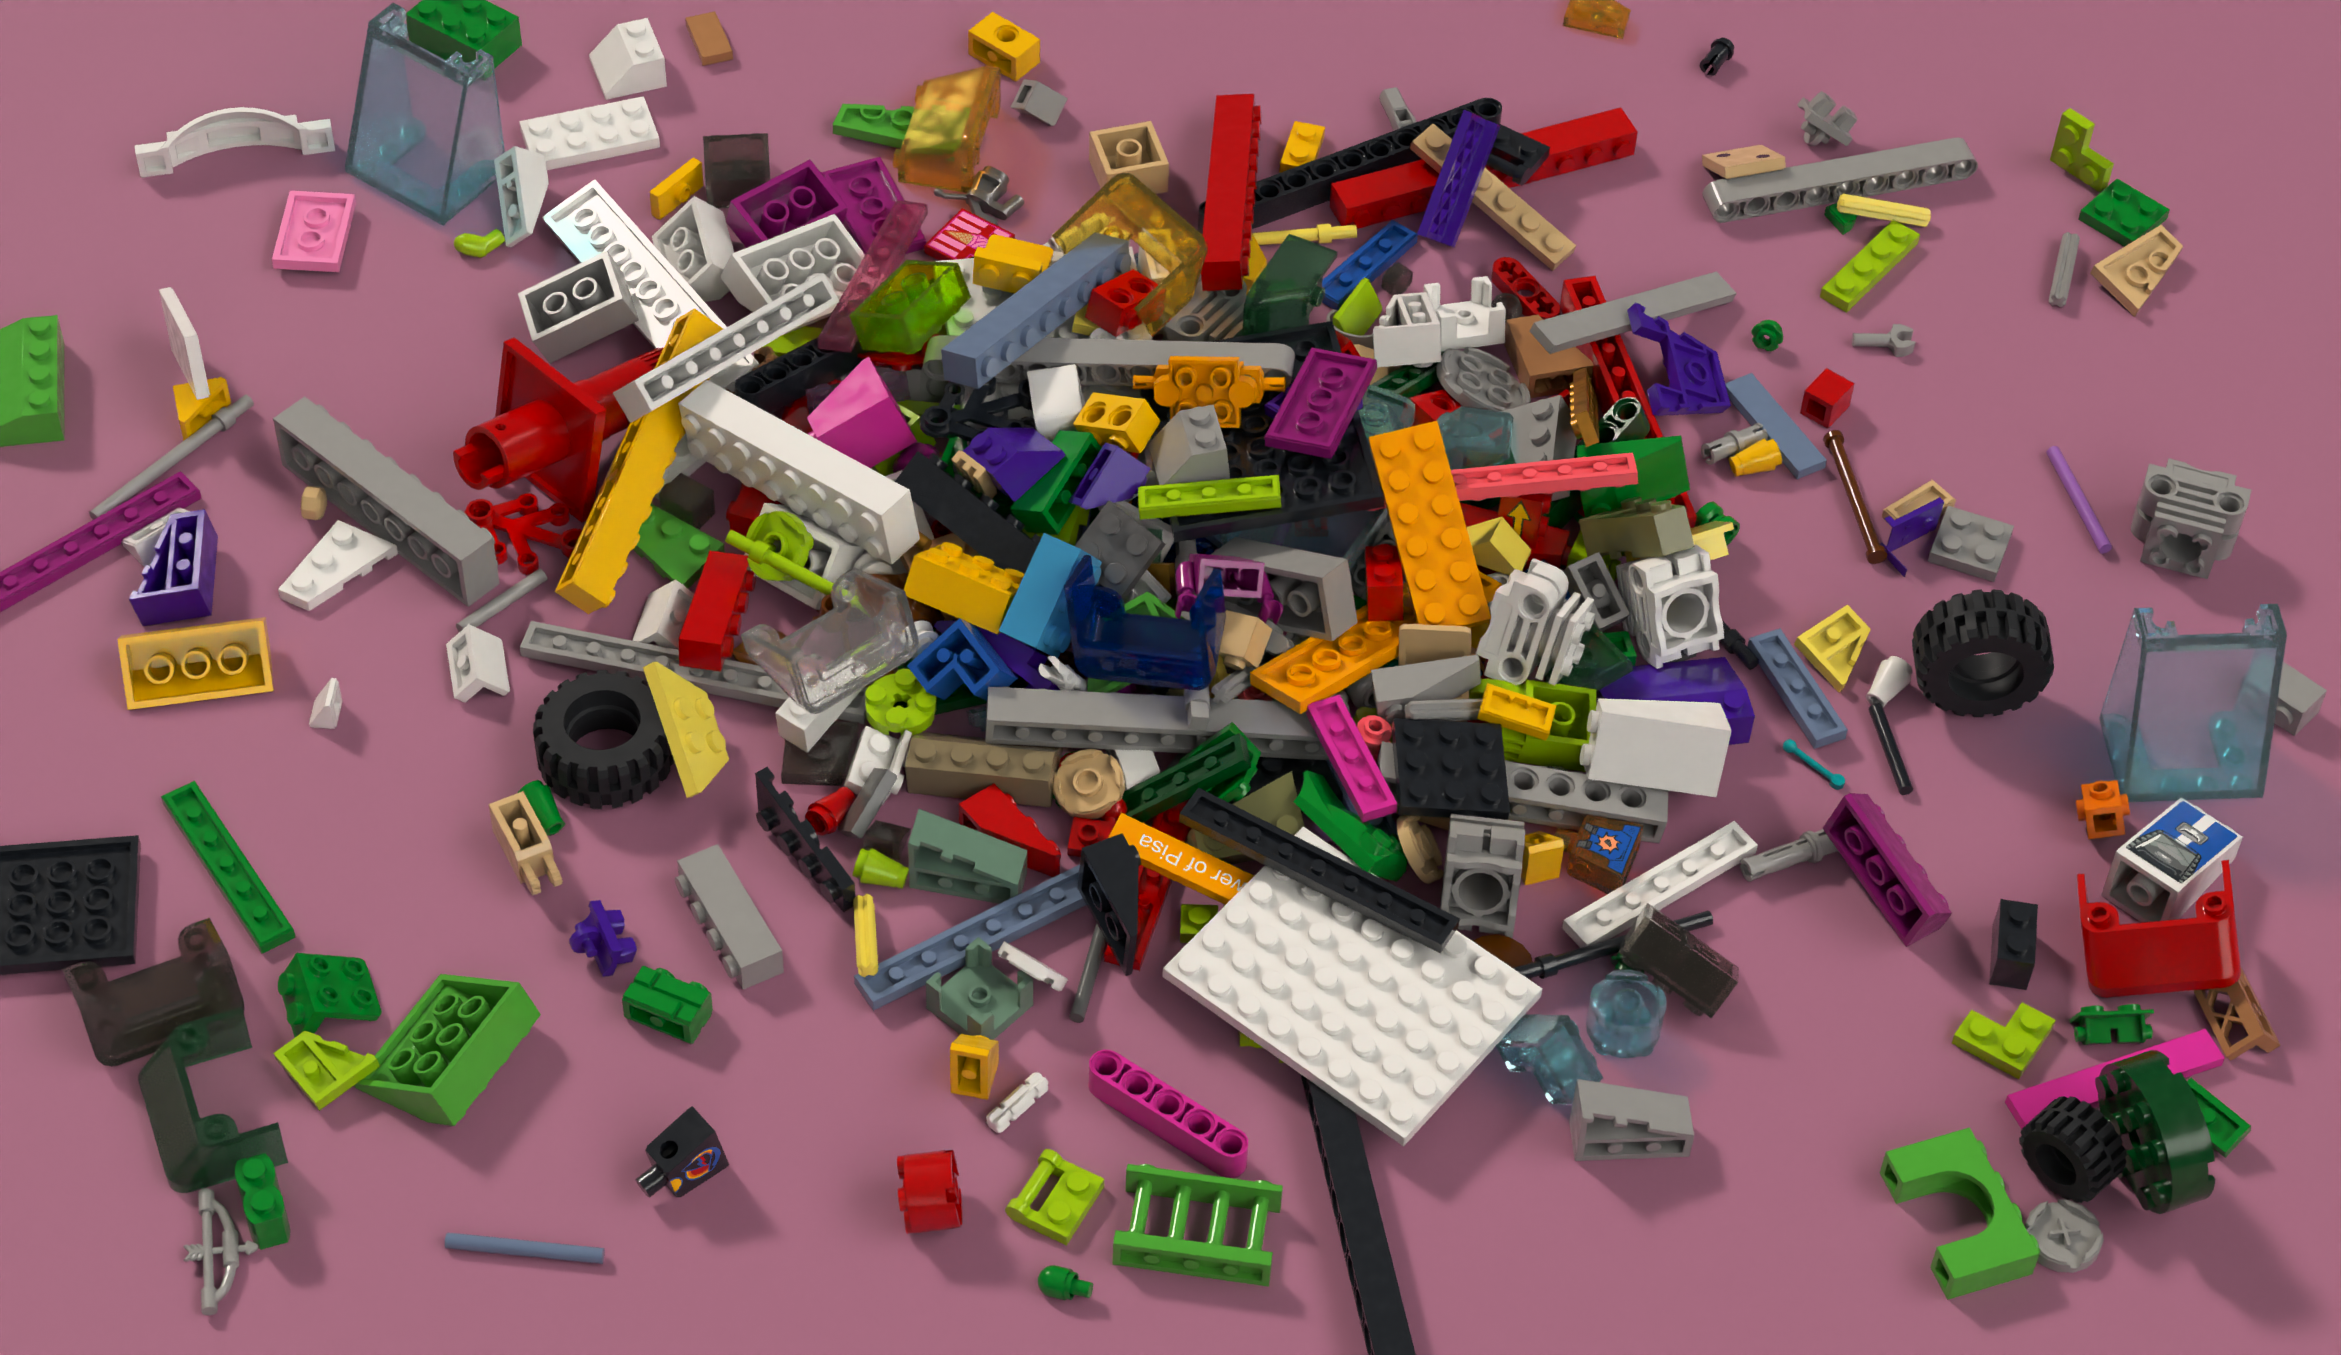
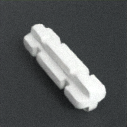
[986,1072,1049,1133]

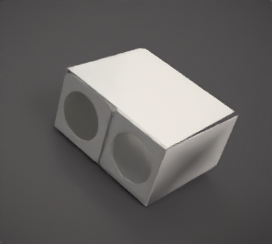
[1027,364,1084,442]

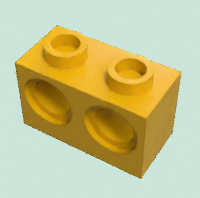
[1073,392,1161,454]

